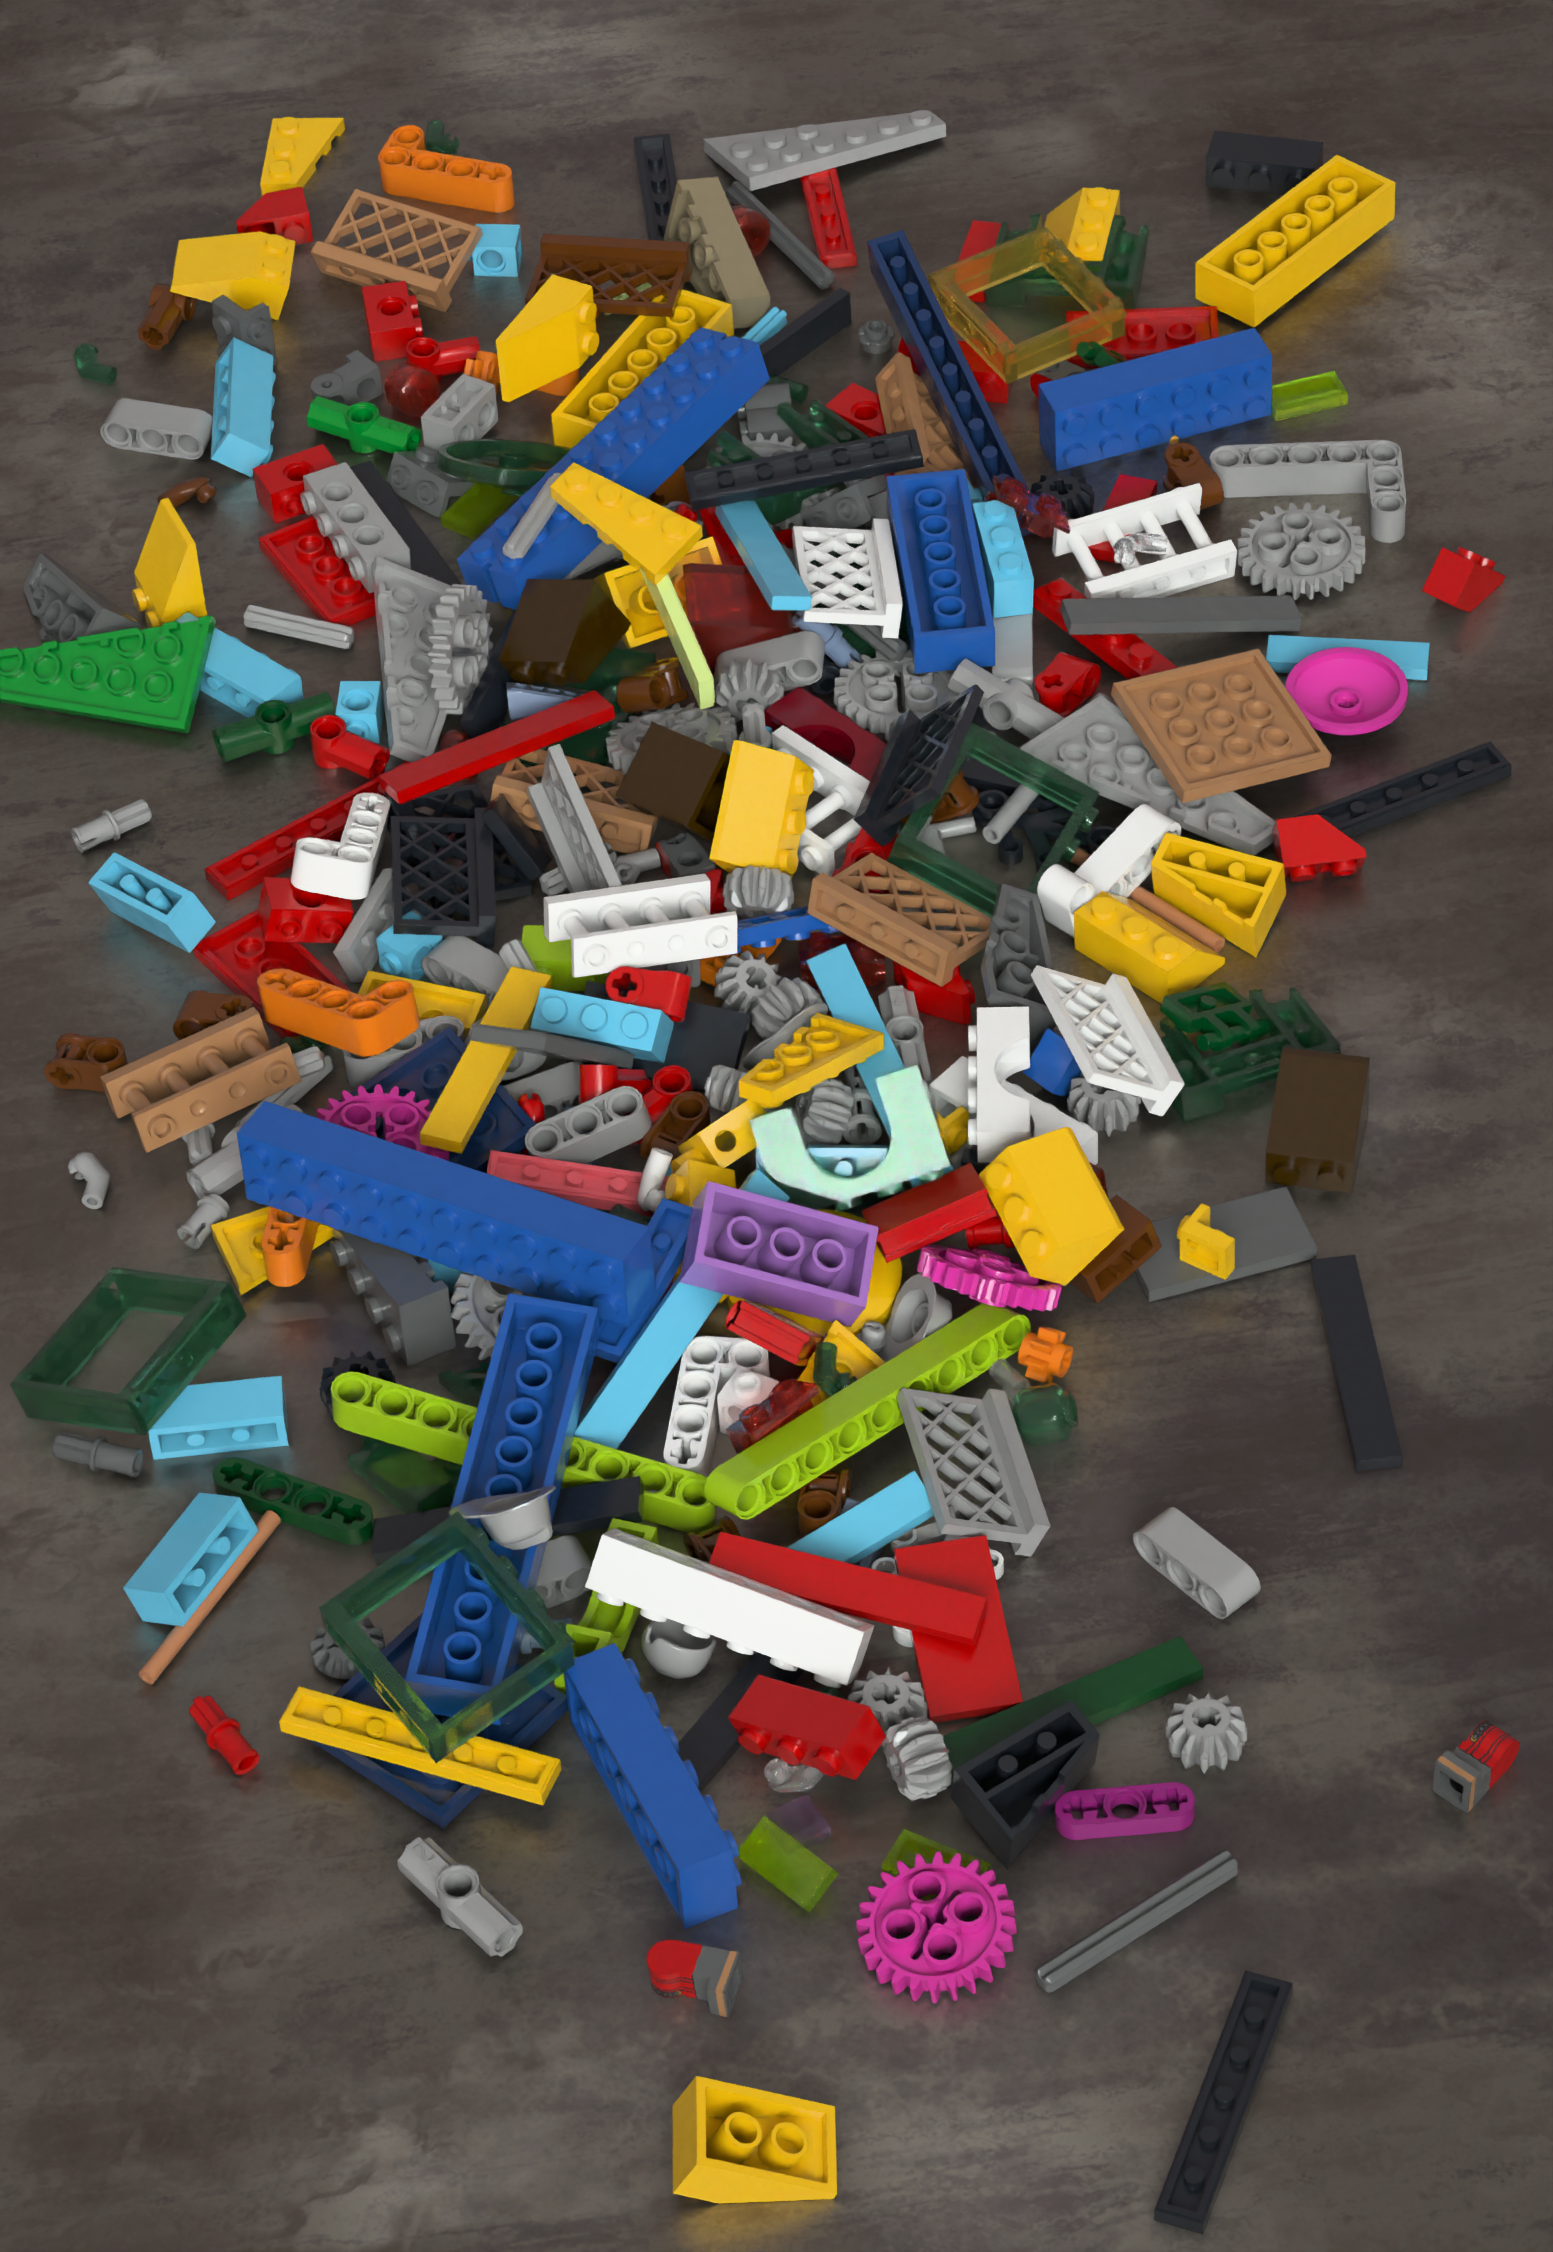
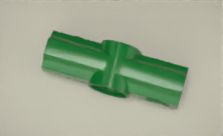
[306,396,422,454]

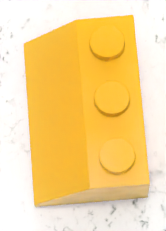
[1029,187,1120,294]
[593,536,739,649]
[709,740,814,882]
[1074,891,1225,1004]
[979,1127,1124,1286]

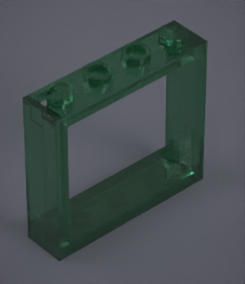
[887,722,1100,918]
[10,1267,247,1435]
[319,1511,575,1763]

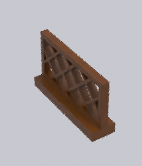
[525,233,692,317]

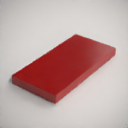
[1066,306,1219,369]
[258,516,376,626]
[193,909,352,1045]
[894,1535,1023,1723]

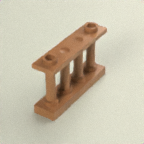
[100,1007,302,1153]

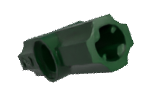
[212,692,336,763]

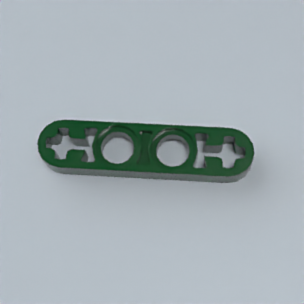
[213,1457,374,1545]

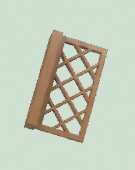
[310,189,483,312]
[875,352,974,489]
[490,749,660,854]
[807,853,992,987]

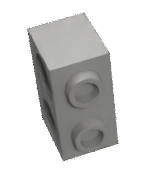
[421,374,499,464]

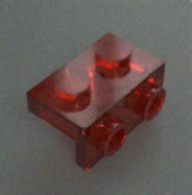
[725,1379,820,1454]

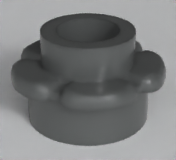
[858,319,895,354]

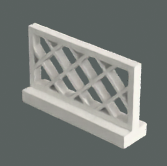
[792,518,903,638]
[1031,965,1185,1116]

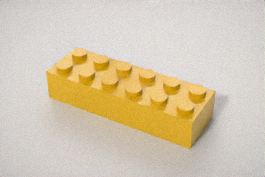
[1195,155,1396,328]
[551,289,734,454]

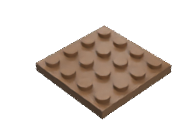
[1111,649,1332,803]

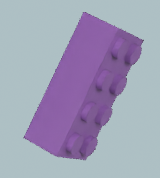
[679,1181,879,1327]

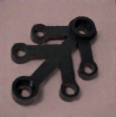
[972,787,1116,876]

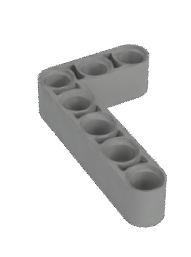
[1209,440,1406,543]

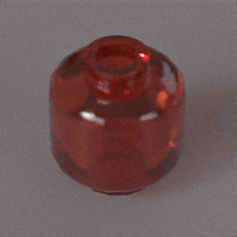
[731,205,771,257]
[384,363,441,417]

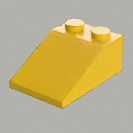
[170,231,295,320]
[496,274,599,402]
[132,498,207,628]
[672,2076,837,2204]

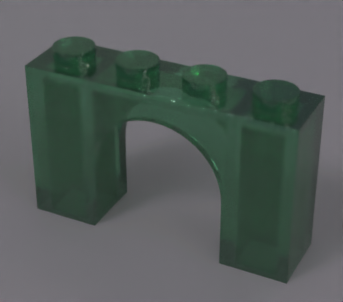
[749,1063,953,1212]

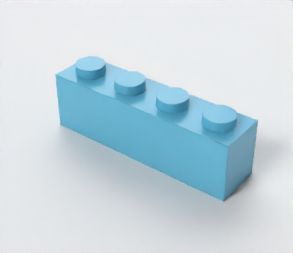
[211,337,276,477]
[176,612,304,718]

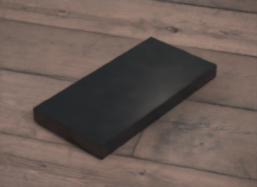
[566,981,752,1093]

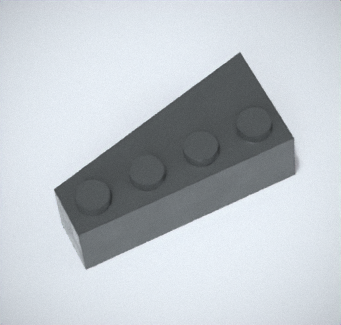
[329,1229,456,1366]

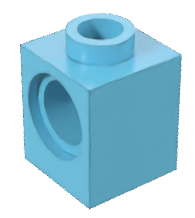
[468,224,523,277]
[335,681,384,743]
[376,911,443,980]

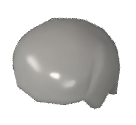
[641,1618,716,1679]

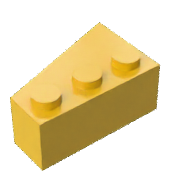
[1150,833,1286,958]

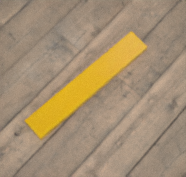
[420,966,552,1154]
[279,1686,562,1806]

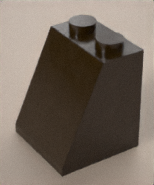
[498,579,631,686]
[616,722,730,844]
[1265,1047,1370,1193]

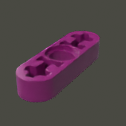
[1055,1782,1195,1840]

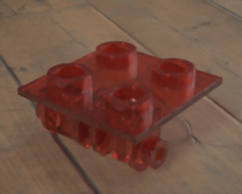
[984,476,1071,539]
[798,932,886,990]

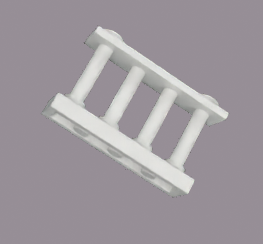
[1052,483,1237,599]
[772,725,900,877]
[544,874,737,978]

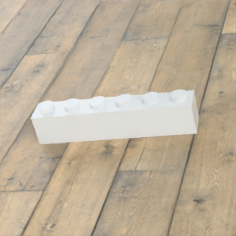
[585,1528,875,1688]

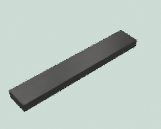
[1060,596,1302,635]

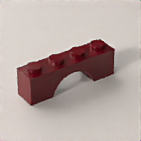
[764,686,887,781]

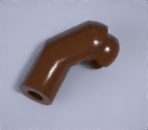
[158,476,217,508]

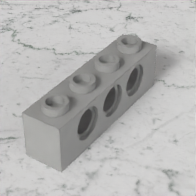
[300,462,411,593]

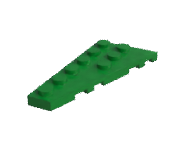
[0,615,216,734]

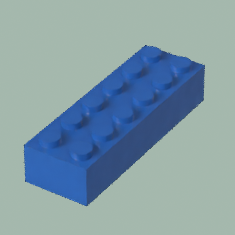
[1038,328,1272,471]
[886,469,995,674]
[562,1643,742,1929]

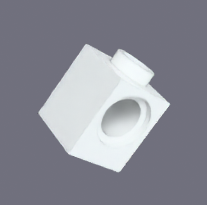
[717,1366,781,1445]

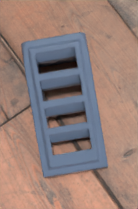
[506,682,583,721]

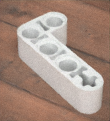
[291,793,390,900]
[1037,804,1181,938]
[663,1336,770,1477]

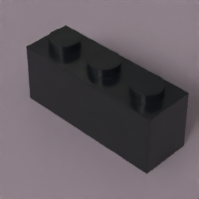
[1206,131,1323,195]

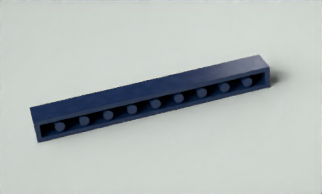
[867,230,1038,537]

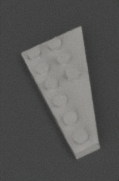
[703,110,947,191]
[371,556,483,763]
[1015,695,1275,856]

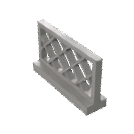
[526,744,622,893]
[896,1388,1051,1557]

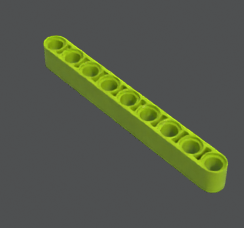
[704,1303,1031,1520]
[331,1372,716,1534]

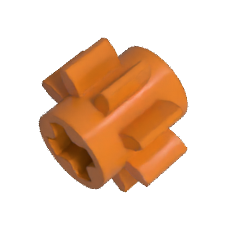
[464,351,501,394]
[1018,1326,1073,1384]

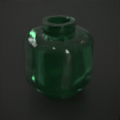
[1011,1383,1078,1447]

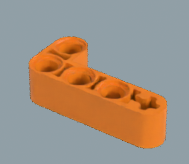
[378,125,515,213]
[257,968,420,1057]
[261,1207,319,1287]

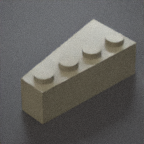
[663,176,770,329]

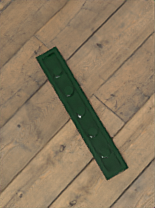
[943,1636,1203,1786]

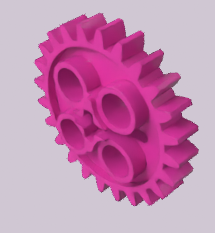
[317,1084,450,1161]
[917,1244,1062,1311]
[856,1851,1017,2003]

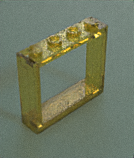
[928,226,1127,384]

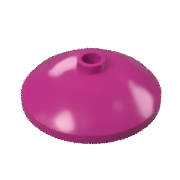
[1285,647,1408,736]

